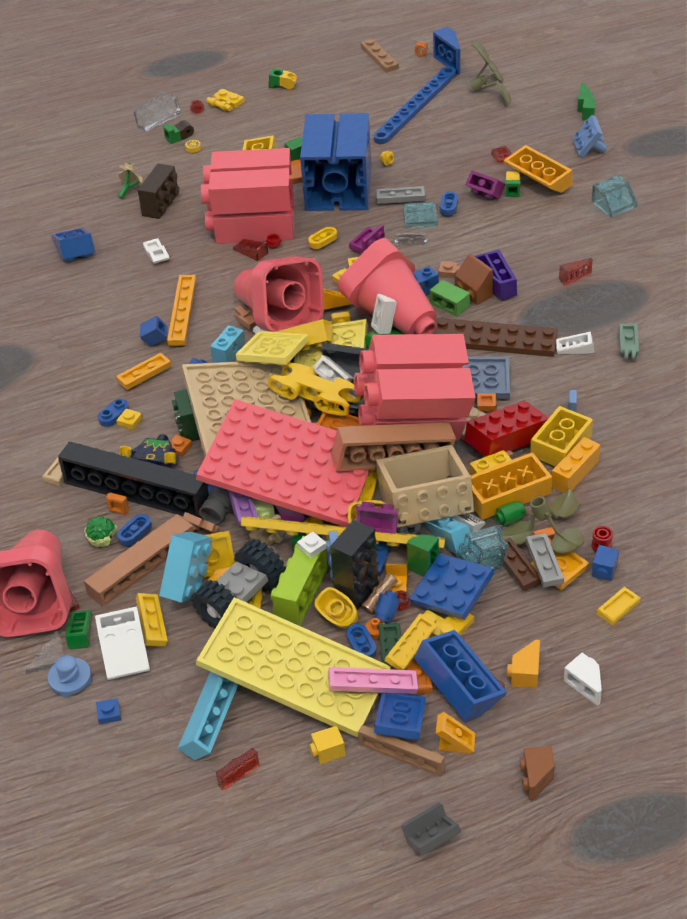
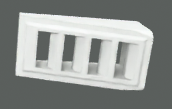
[556,332,595,354]

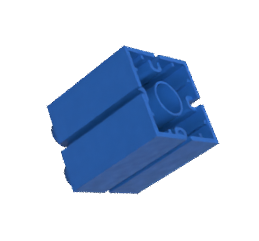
[300,113,372,211]

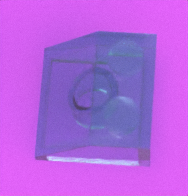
[592,175,637,217]

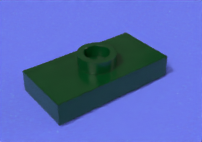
[378,623,401,666]

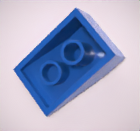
[433,27,460,75]
[51,228,95,261]

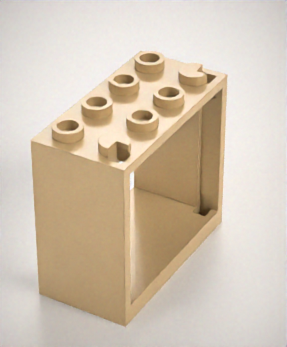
[376,445,474,528]

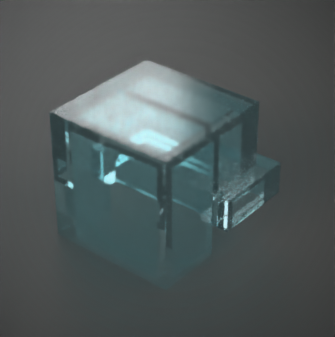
[457,525,509,571]

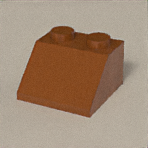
[454,254,493,305]

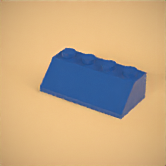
[414,630,507,722]

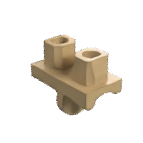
[249,514,286,547]

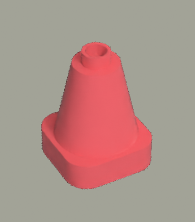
[337,238,437,334]
[234,256,324,332]
[0,530,72,637]

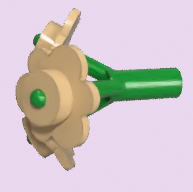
[118,162,144,199]

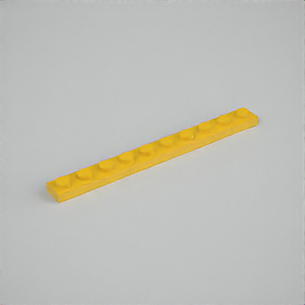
[241,516,445,551]

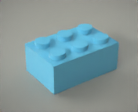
[159,531,212,603]

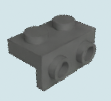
[402,803,461,856]

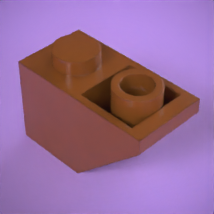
[520,746,555,800]

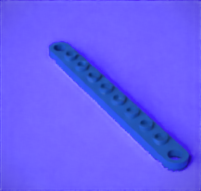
[374,67,456,144]

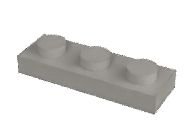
[376,186,425,204]
[526,533,564,588]

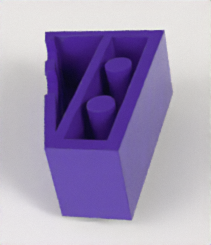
[475,249,517,300]

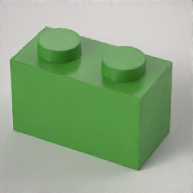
[430,280,470,316]

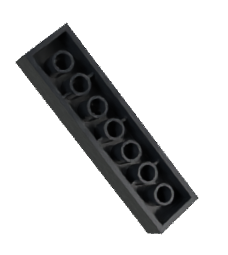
[58,441,209,519]

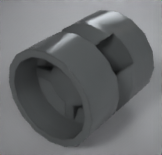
[199,488,232,525]

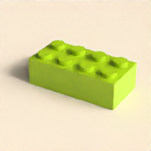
[271,536,329,626]

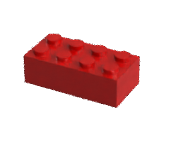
[464,400,549,457]

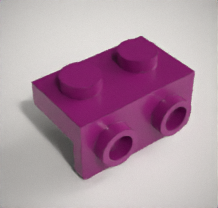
[349,224,385,254]
[356,501,399,534]

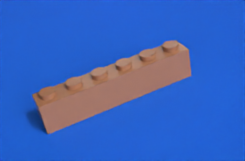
[84,514,194,607]

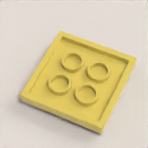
[236,331,309,366]

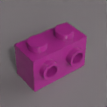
[465,170,506,200]

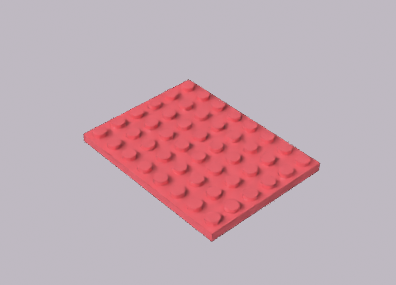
[196,399,370,527]

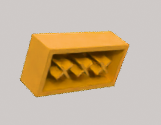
[471,452,552,520]

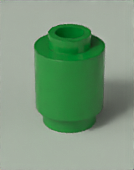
[495,501,526,526]

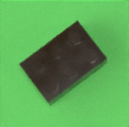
[138,163,179,219]

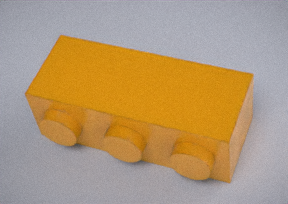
[552,437,601,493]

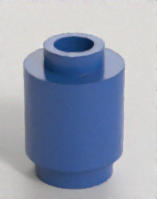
[374,590,401,623]

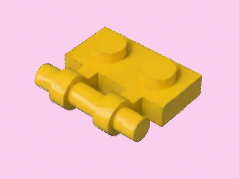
[206,89,245,111]

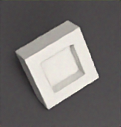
[297,532,327,559]

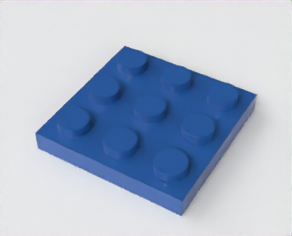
[409,553,494,620]

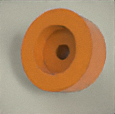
[365,618,385,640]

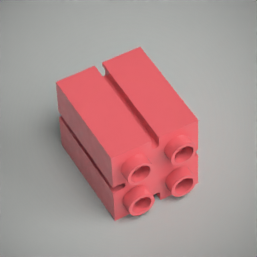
[201,148,295,244]
[354,334,475,440]

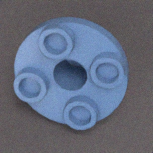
[48,655,91,697]

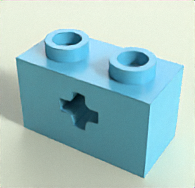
[210,325,245,363]

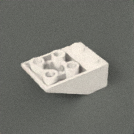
[95,606,150,680]

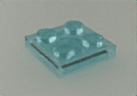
[404,202,438,228]

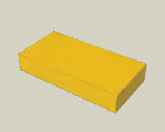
[596,587,641,626]

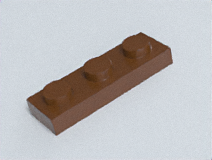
[493,537,541,591]

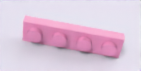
[328,667,418,694]

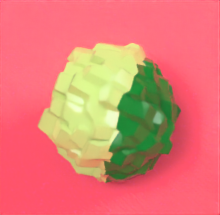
[84,516,117,548]

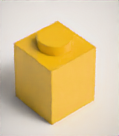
[309,726,345,765]

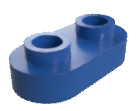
[440,191,458,216]
[98,399,129,427]
[117,514,152,546]
[347,624,376,658]

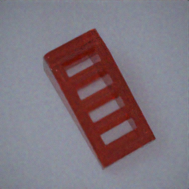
[233,239,269,261]
[559,258,593,285]

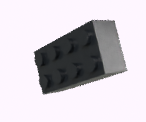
[330,519,379,610]

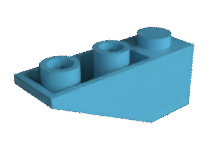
[422,517,474,555]

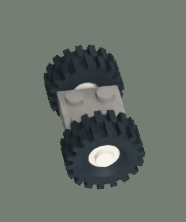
[191,539,286,629]

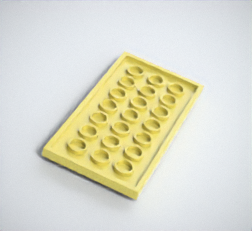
[196,597,391,738]

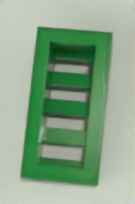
[65,610,92,649]

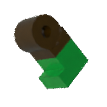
[163,120,194,144]

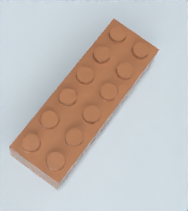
[331,422,456,471]

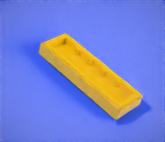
[384,614,437,670]

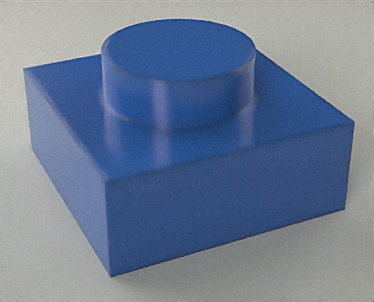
[96,698,121,725]

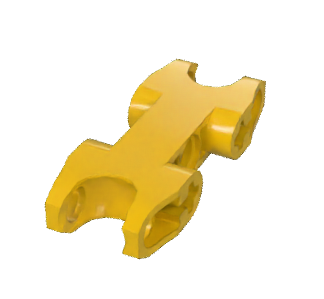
[268,362,363,416]

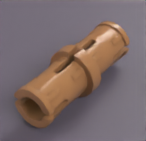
[362,573,398,614]

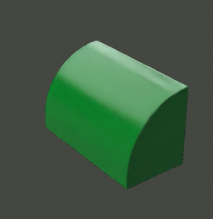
[407,535,439,577]

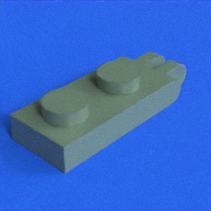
[619,324,639,359]

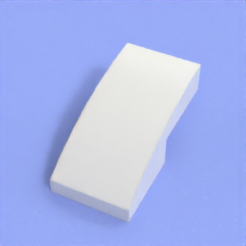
[143,238,169,264]

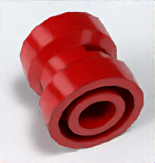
[591,526,613,553]

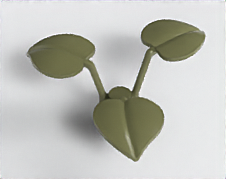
[470,42,511,106]
[495,489,585,554]

